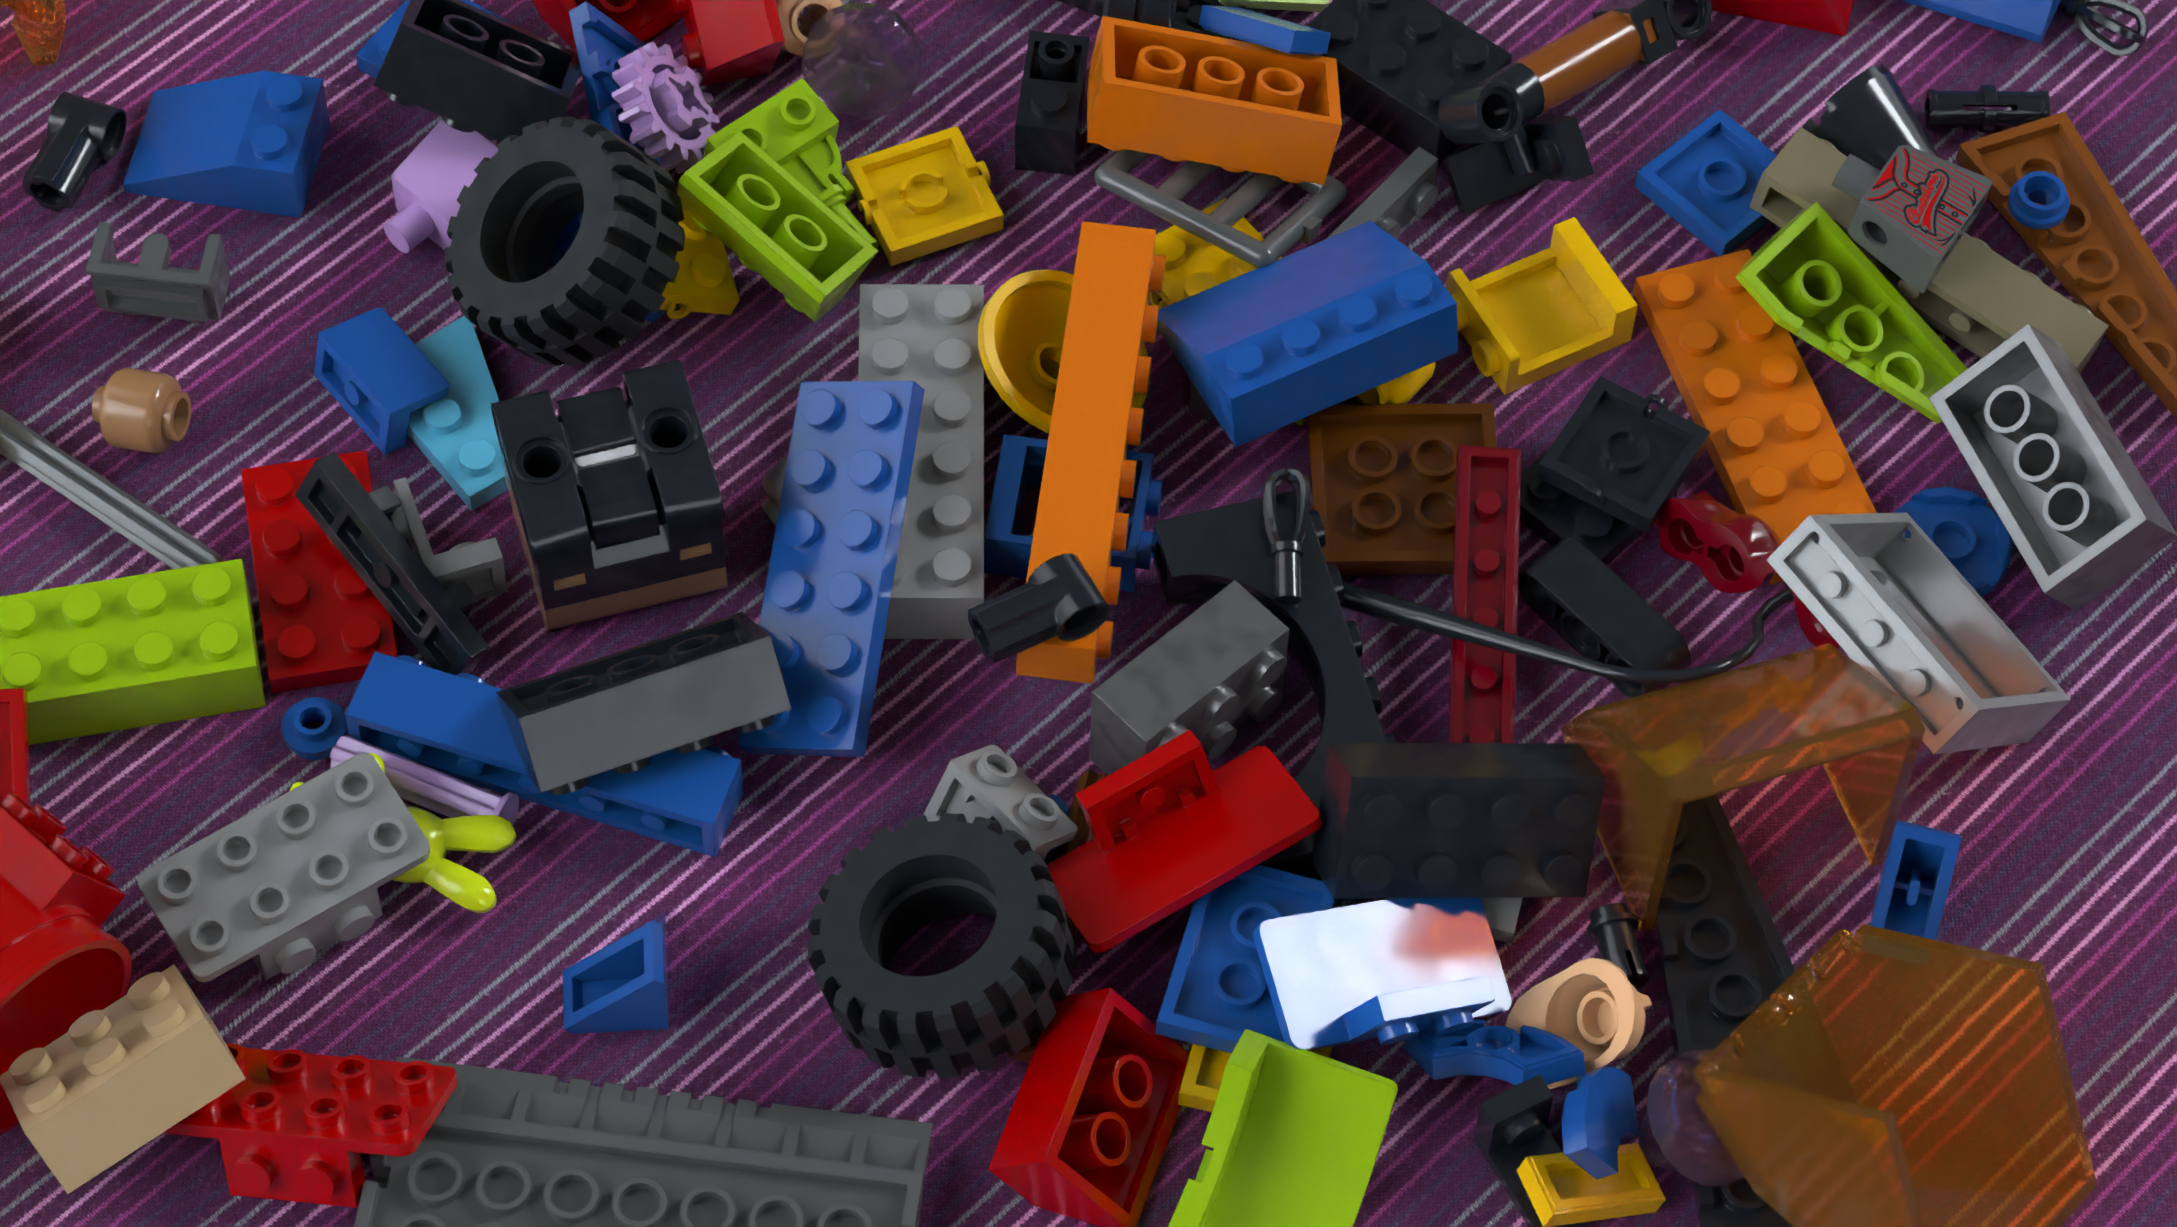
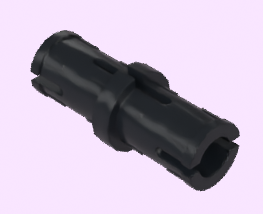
[1924,85,2050,132]

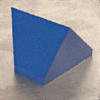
[563,912,669,1034]

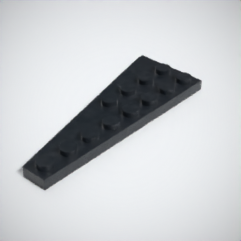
[1635,755,1900,1227]

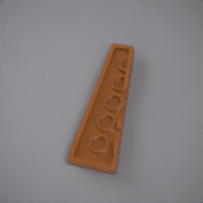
[1956,111,2177,418]

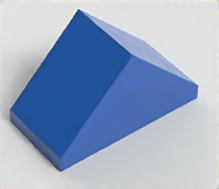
[1865,820,1962,963]

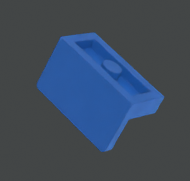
[314,307,450,455]

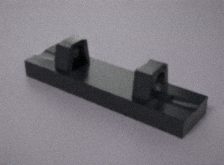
[295,451,490,675]

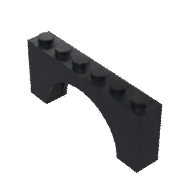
[1151,490,1396,878]

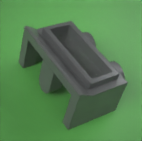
[85,222,230,322]

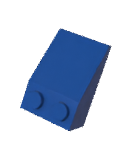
[123,70,330,218]

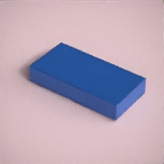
[1198,5,1331,56]

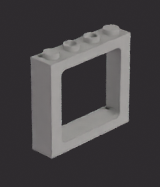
[1767,512,2071,754]

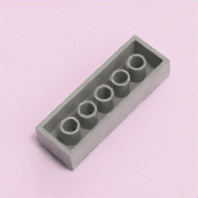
[858,284,984,639]

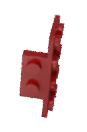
[1047,730,1322,953]
[163,1043,458,1208]

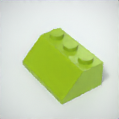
[677,131,878,322]

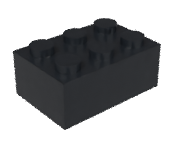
[373,0,581,144]
[1308,0,1512,168]

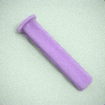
[330,735,519,826]

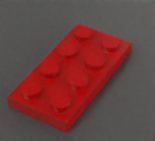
[241,450,398,694]

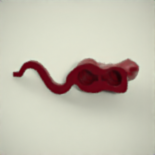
[1656,490,1841,652]

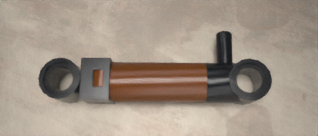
[1438,0,1712,178]

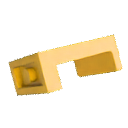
[1446,217,1638,395]

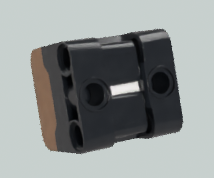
[491,360,727,631]

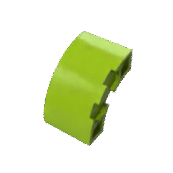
[1168,1029,1398,1227]

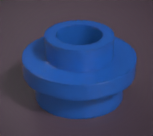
[2007,171,2070,229]
[281,697,348,761]

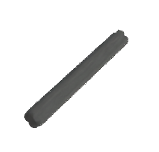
[0,409,223,569]

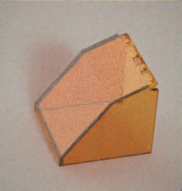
[1561,643,1925,932]
[1694,924,2097,1227]

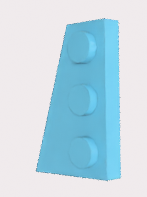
[407,316,507,511]

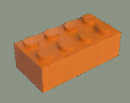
[1087,16,1342,185]

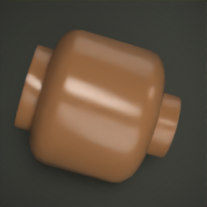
[92,368,191,454]

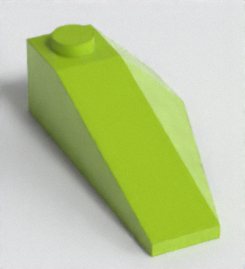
[1735,201,1967,424]

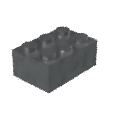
[1089,580,1289,775]

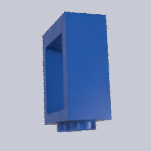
[984,434,1163,593]

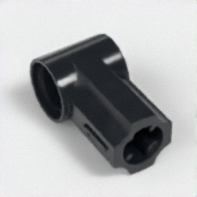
[22,92,127,212]
[968,553,1110,664]

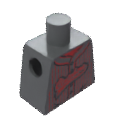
[1832,145,1994,294]

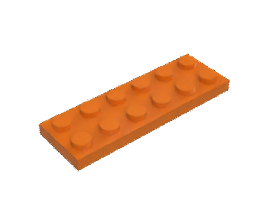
[1633,249,1877,585]

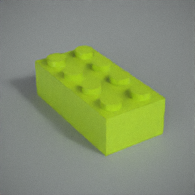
[0,559,266,745]

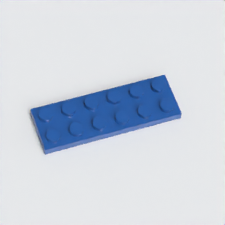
[738,381,925,757]

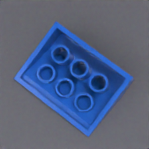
[1157,221,1458,447]

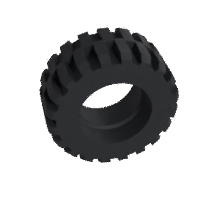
[445,116,685,366]
[807,813,1076,1078]

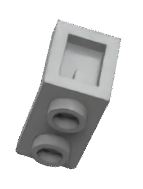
[391,477,508,600]

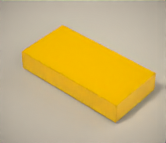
[1516,1143,1666,1227]

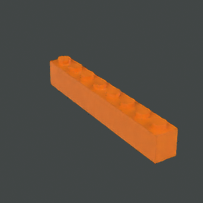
[1016,221,1166,684]

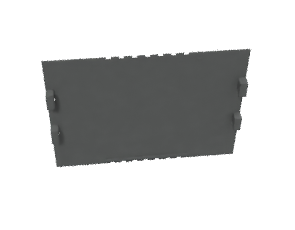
[354,1057,933,1227]

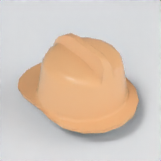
[1506,957,1652,1089]

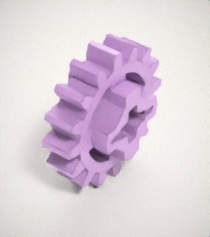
[612,42,720,174]

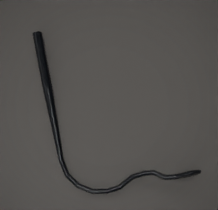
[1340,582,1794,683]

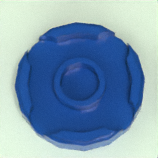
[1894,487,2014,597]

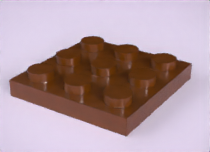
[1306,403,1497,575]

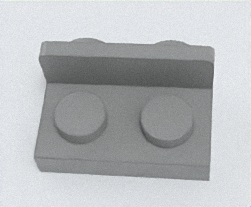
[923,745,1078,860]

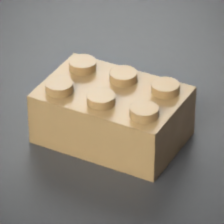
[0,964,246,1194]

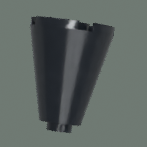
[1802,64,1939,171]

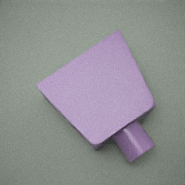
[384,119,499,253]

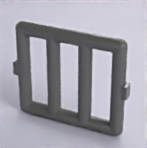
[1094,149,1347,268]

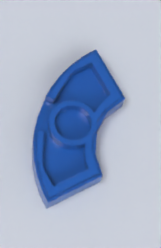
[1404,1020,1585,1086]
[1562,1067,1640,1179]

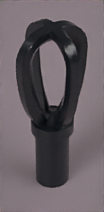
[2057,0,2149,56]
[1263,469,1310,605]

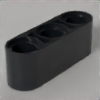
[1518,537,1691,702]

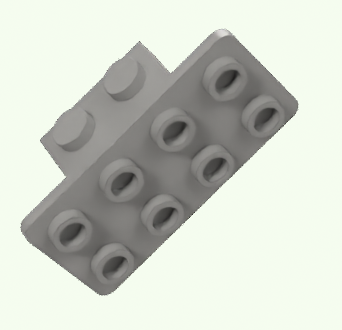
[138,753,430,982]

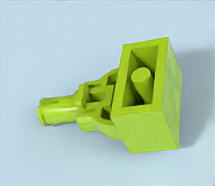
[703,78,879,249]

